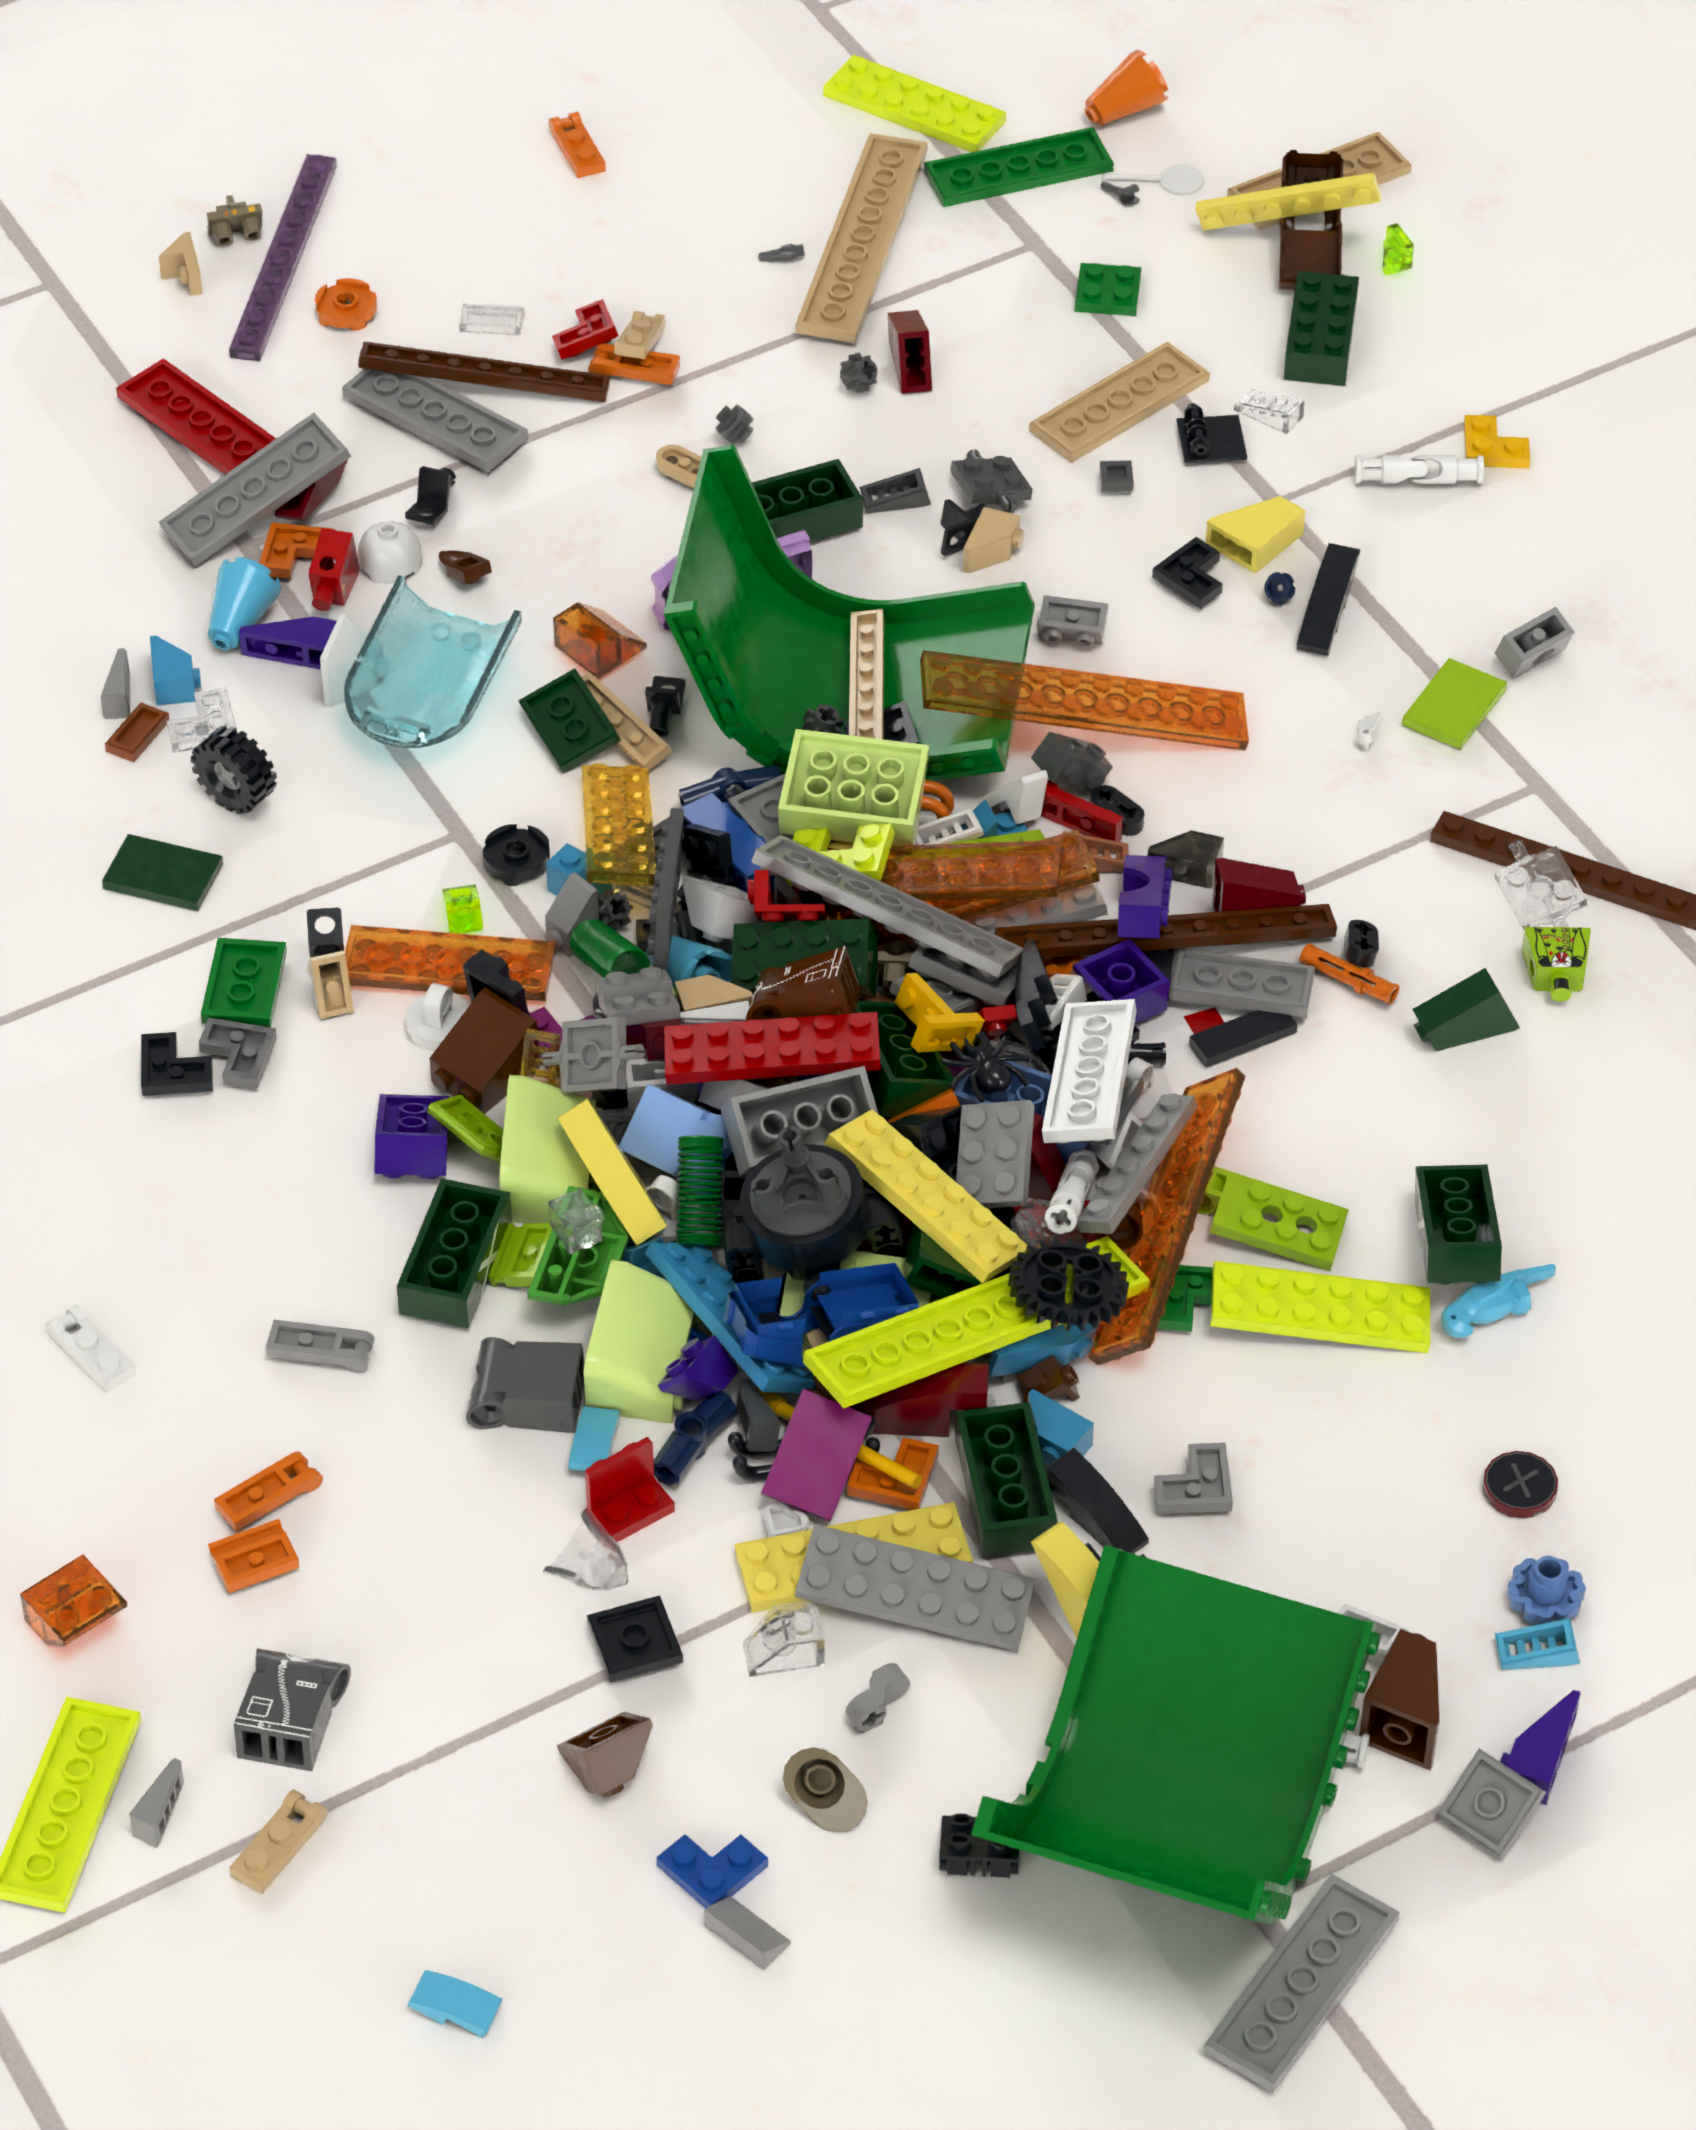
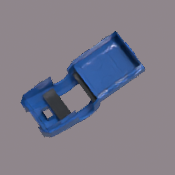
[724,1263,919,1368]

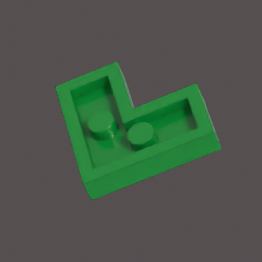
[1156,1264,1213,1332]

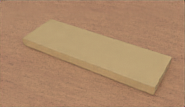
[1227,131,1412,230]
[1029,341,1210,463]

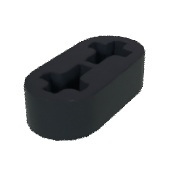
[1090,785,1145,836]
[1344,919,1379,968]

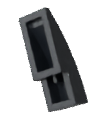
[1046,1448,1149,1554]

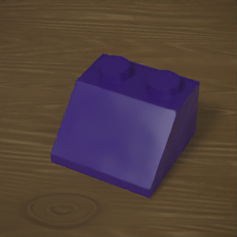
[1073,939,1170,1023]

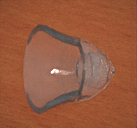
[542,1507,629,1591]

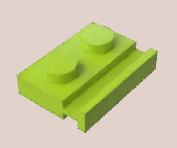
[488,1223,554,1287]

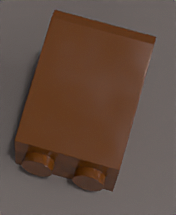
[429,987,540,1114]
[1359,1628,1440,1771]

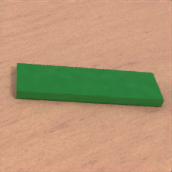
[924,127,1114,207]

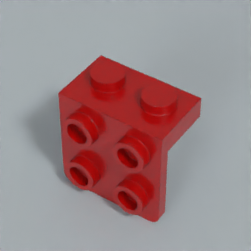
[748,870,827,922]

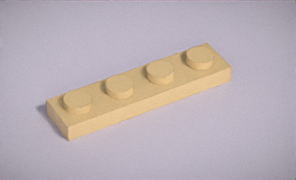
[582,672,672,773]

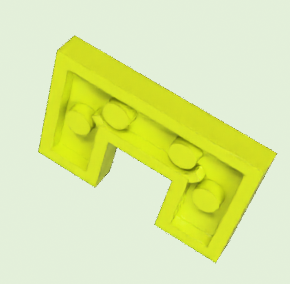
[783,823,895,887]

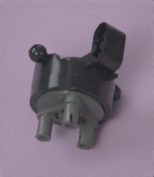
[722,1126,906,1301]

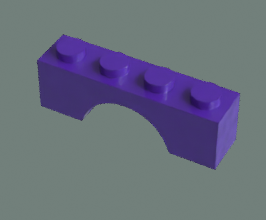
[1118,855,1172,938]

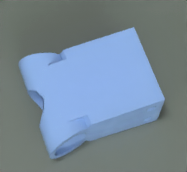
[619,1084,733,1201]

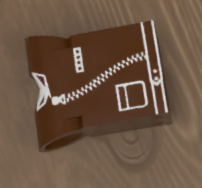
[746,946,861,1021]

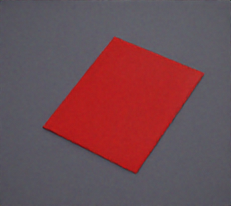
[1184,1007,1225,1034]

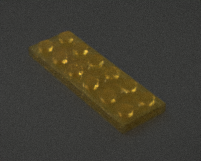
[581,763,656,886]

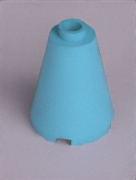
[208,557,282,650]
[646,935,732,992]

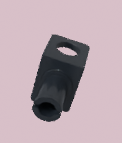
[405,466,456,525]
[940,499,988,556]
[645,676,686,737]
[307,907,345,958]

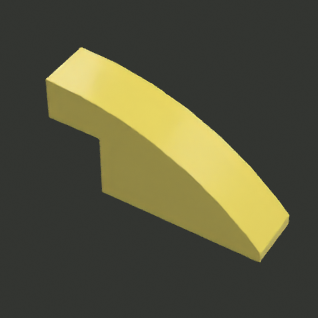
[558,1098,667,1246]
[1031,1522,1099,1639]

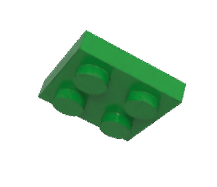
[1075,263,1142,316]

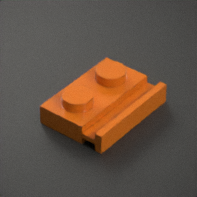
[208,1519,300,1593]

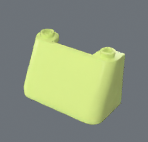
[499,1075,603,1223]
[584,1260,703,1424]

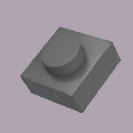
[1099,460,1134,492]

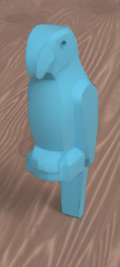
[1441,1264,1556,1338]

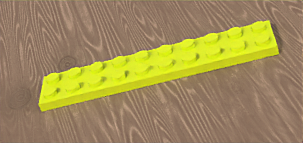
[803,1236,1150,1408]

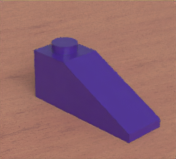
[239,616,337,670]
[1500,1690,1581,1805]

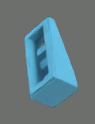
[1495,1618,1580,1670]

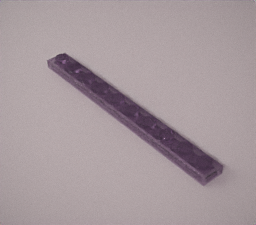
[229,154,337,362]

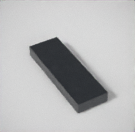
[1189,1010,1298,1067]

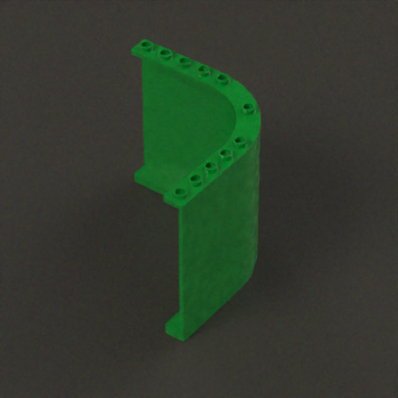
[663,445,1035,781]
[971,1545,1381,1925]

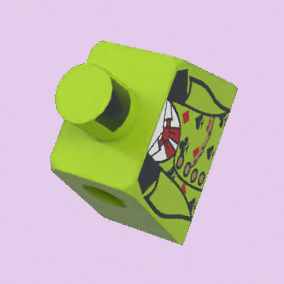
[1522,927,1591,1002]

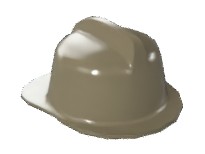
[783,1747,868,1833]

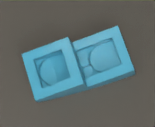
[568,1406,620,1471]
[407,1970,503,2038]

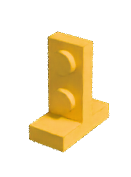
[894,973,985,1052]

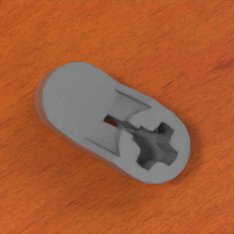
[845,1663,910,1732]

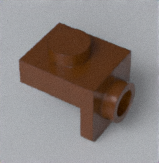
[1016,1355,1080,1402]

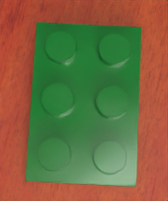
[201,938,287,1028]

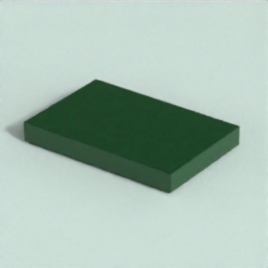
[518,668,621,774]
[102,834,223,911]

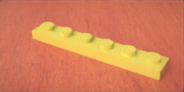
[1195,172,1381,231]

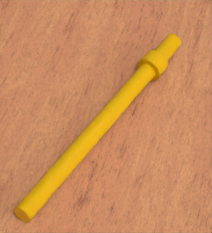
[754,1386,922,1489]

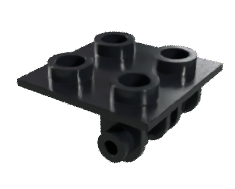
[1176,403,1247,463]
[939,1813,1019,1878]

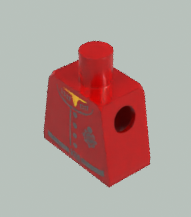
[308,528,360,611]

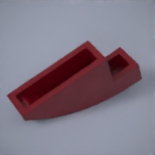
[849,1364,989,1437]

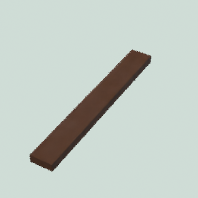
[358,341,611,402]

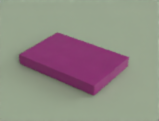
[760,1389,872,1522]

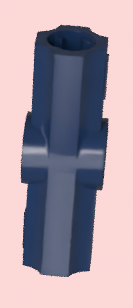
[678,765,780,807]
[653,1391,738,1486]

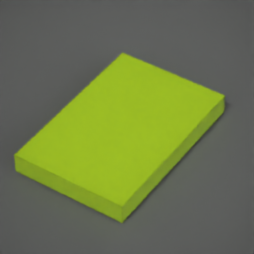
[1402,658,1507,750]

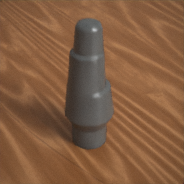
[758,243,805,262]

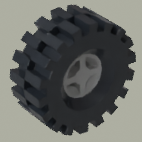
[190,726,277,814]

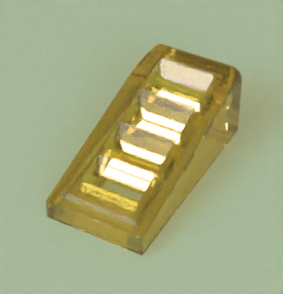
[521,1028,561,1088]

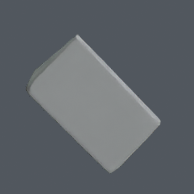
[704,1896,790,1969]

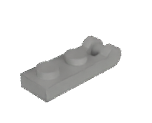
[266,1319,375,1373]

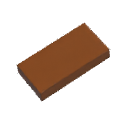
[105,702,170,763]

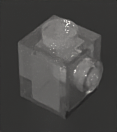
[548,1188,605,1254]

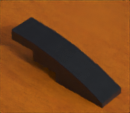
[1296,543,1360,656]
[1015,938,1058,1053]

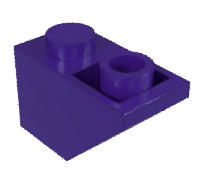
[657,1335,739,1401]

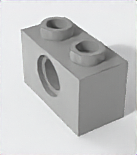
[1495,607,1575,679]

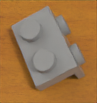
[1037,595,1109,646]

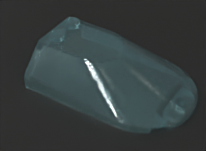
[344,575,522,748]

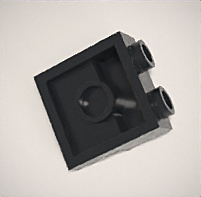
[463,949,531,1016]

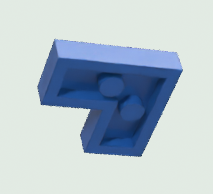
[656,1834,768,1909]

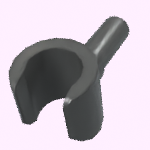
[1101,181,1140,206]

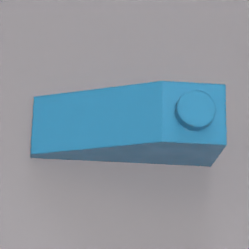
[988,1323,1096,1377]

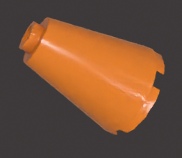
[1084,49,1168,125]

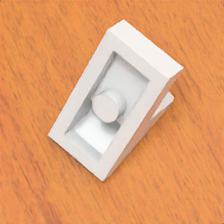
[982,770,1048,824]

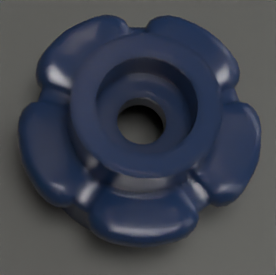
[1264,572,1295,604]

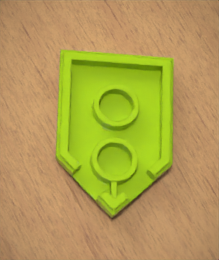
[427,1094,503,1163]

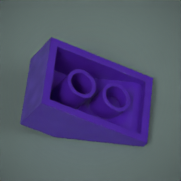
[374,1094,450,1179]

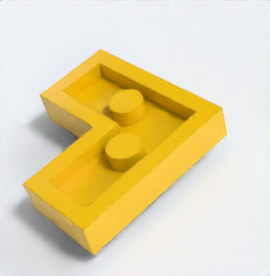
[1464,415,1530,468]

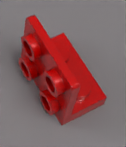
[585,1437,675,1545]

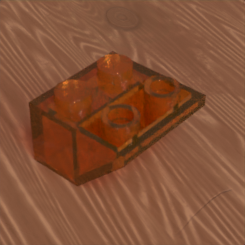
[553,602,647,679]
[20,1554,128,1646]

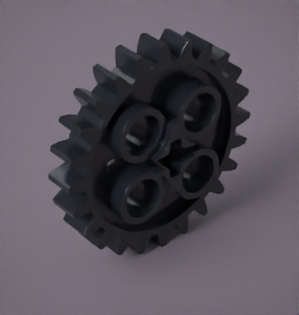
[1008,1237,1129,1332]

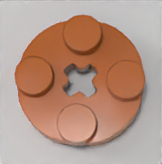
[315,278,377,331]

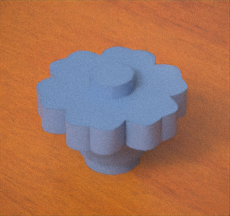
[1507,1555,1586,1625]

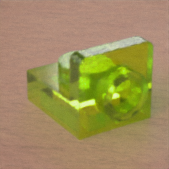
[1382,223,1414,275]
[442,884,483,934]

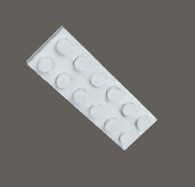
[1042,999,1137,1143]

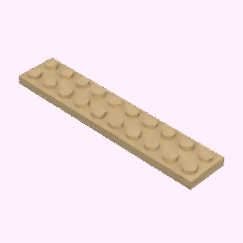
[796,133,928,343]

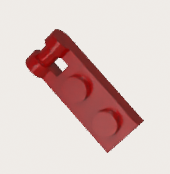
[1040,780,1123,842]

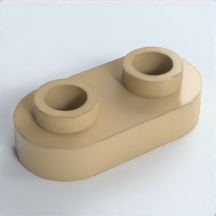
[656,445,702,488]

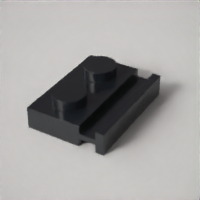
[682,824,734,884]

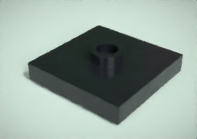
[587,1595,683,1682]

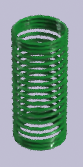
[570,919,650,978]
[676,1135,724,1247]

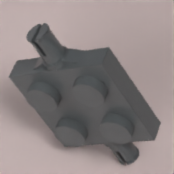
[950,449,1033,513]

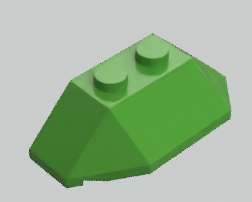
[527,1186,629,1306]

